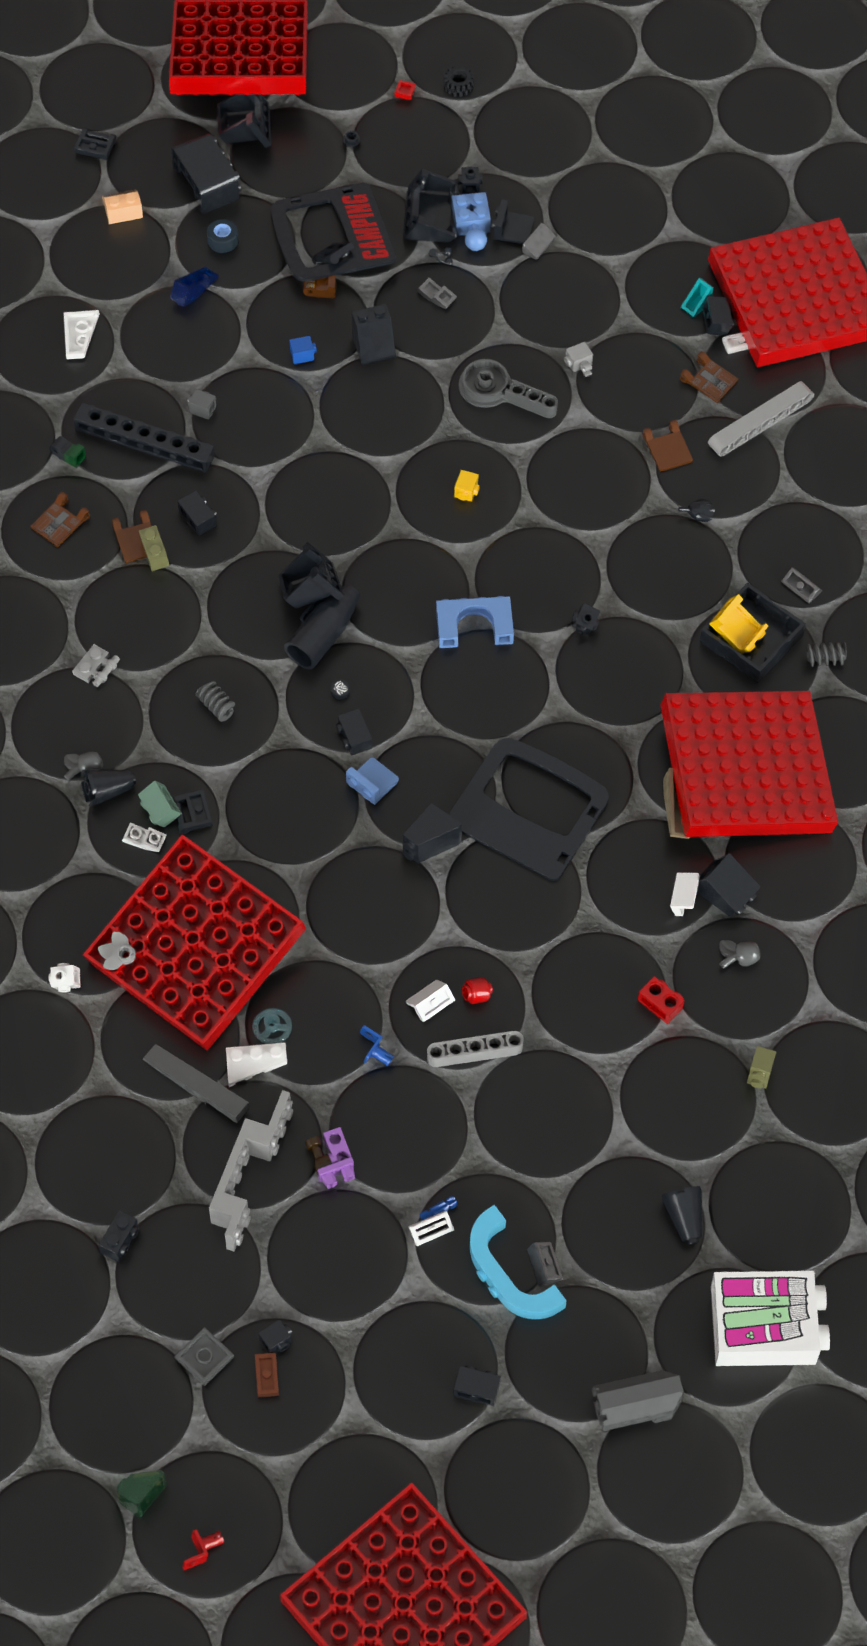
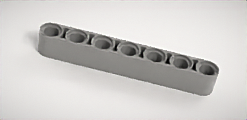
[708,381,814,457]

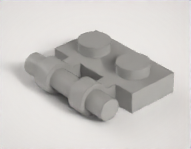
[72,644,120,687]

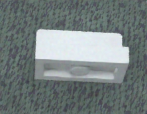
[670,873,700,916]
[406,980,455,1022]

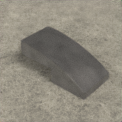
[417,278,457,309]

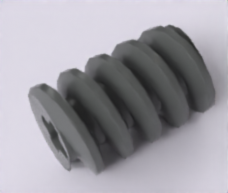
[807,642,847,667]
[196,681,235,722]

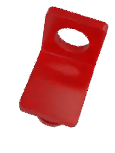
[182,1529,224,1570]

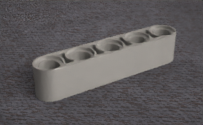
[427,1031,524,1067]

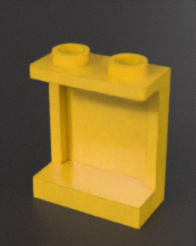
[709,594,768,654]

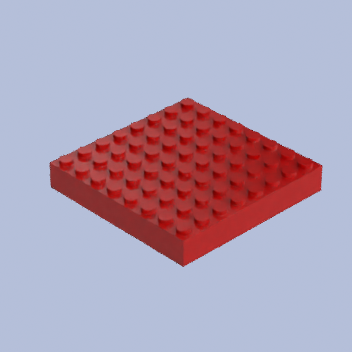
[169,0,308,95]
[708,217,867,368]
[660,691,838,837]
[83,834,306,1051]
[280,1483,527,1646]

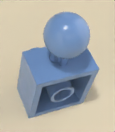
[451,192,491,251]

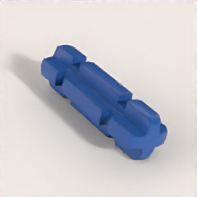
[420,1196,458,1220]

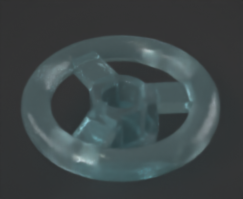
[252,1008,292,1044]

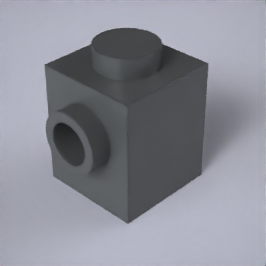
[187,389,216,420]

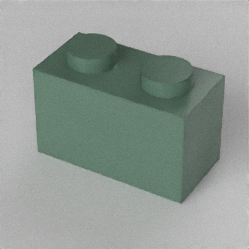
[138,781,182,828]

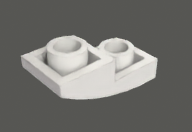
[122,822,166,852]

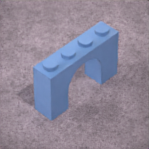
[436,596,514,648]

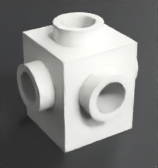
[49,963,81,992]

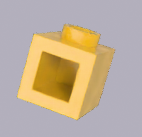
[454,470,480,502]

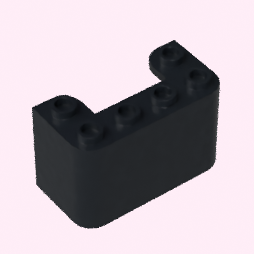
[171,133,241,214]

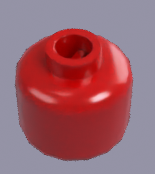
[462,977,493,1004]

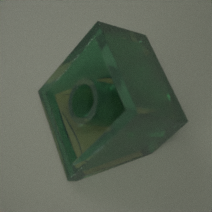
[117,1470,167,1518]

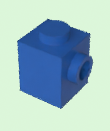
[289,336,317,364]

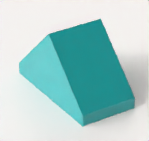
[681,278,714,317]

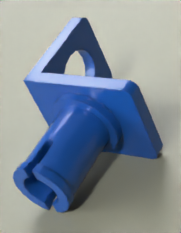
[360,1025,394,1067]

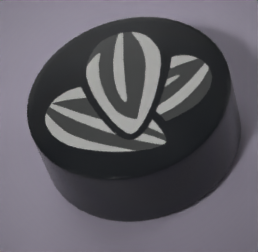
[331,680,350,699]

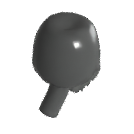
[64,752,103,781]
[719,940,761,969]

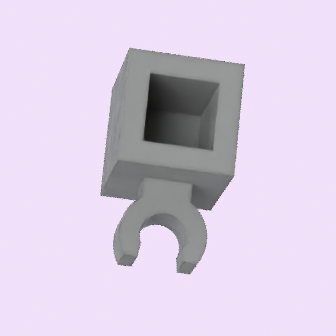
[564,342,593,377]

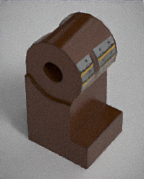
[303,275,336,298]

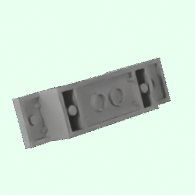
[209,1090,293,1251]

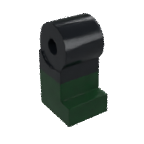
[49,436,86,468]

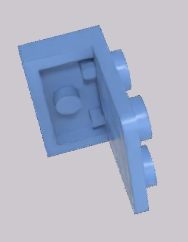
[346,758,399,805]

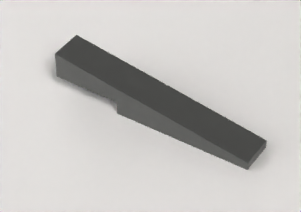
[143,1044,249,1123]

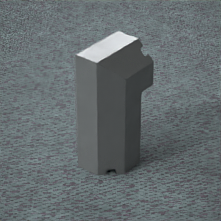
[592,1370,684,1431]

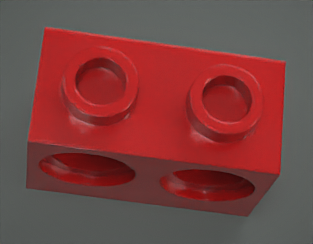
[638,976,685,1024]

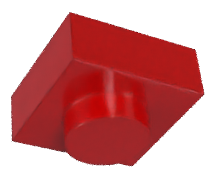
[395,80,416,100]

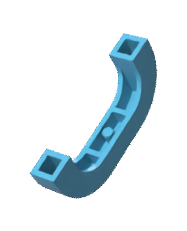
[470,1205,566,1319]

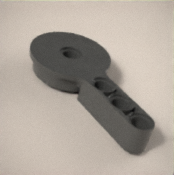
[459,359,558,418]

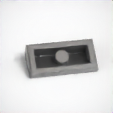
[522,223,556,260]
[781,567,823,603]
[527,1242,563,1286]

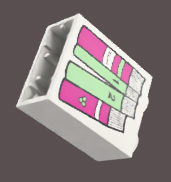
[711,1271,830,1366]

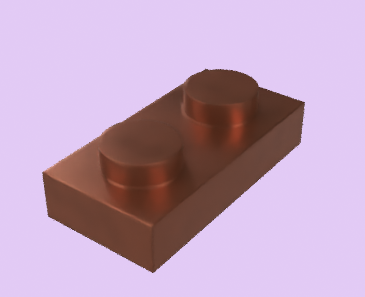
[255,1353,279,1397]

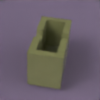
[139,525,169,571]
[747,1046,776,1089]

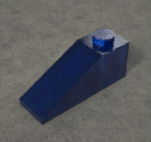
[170,267,219,306]

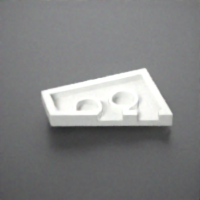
[64,310,99,359]
[226,1043,287,1087]

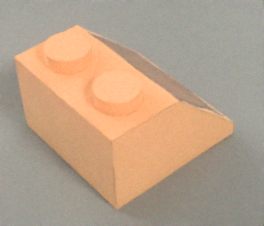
[102,189,143,224]

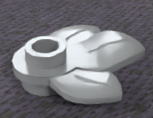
[98,932,136,970]

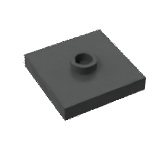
[175,1327,234,1386]

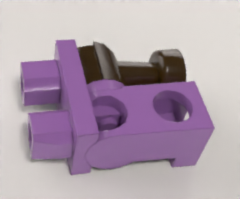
[305,1127,355,1189]

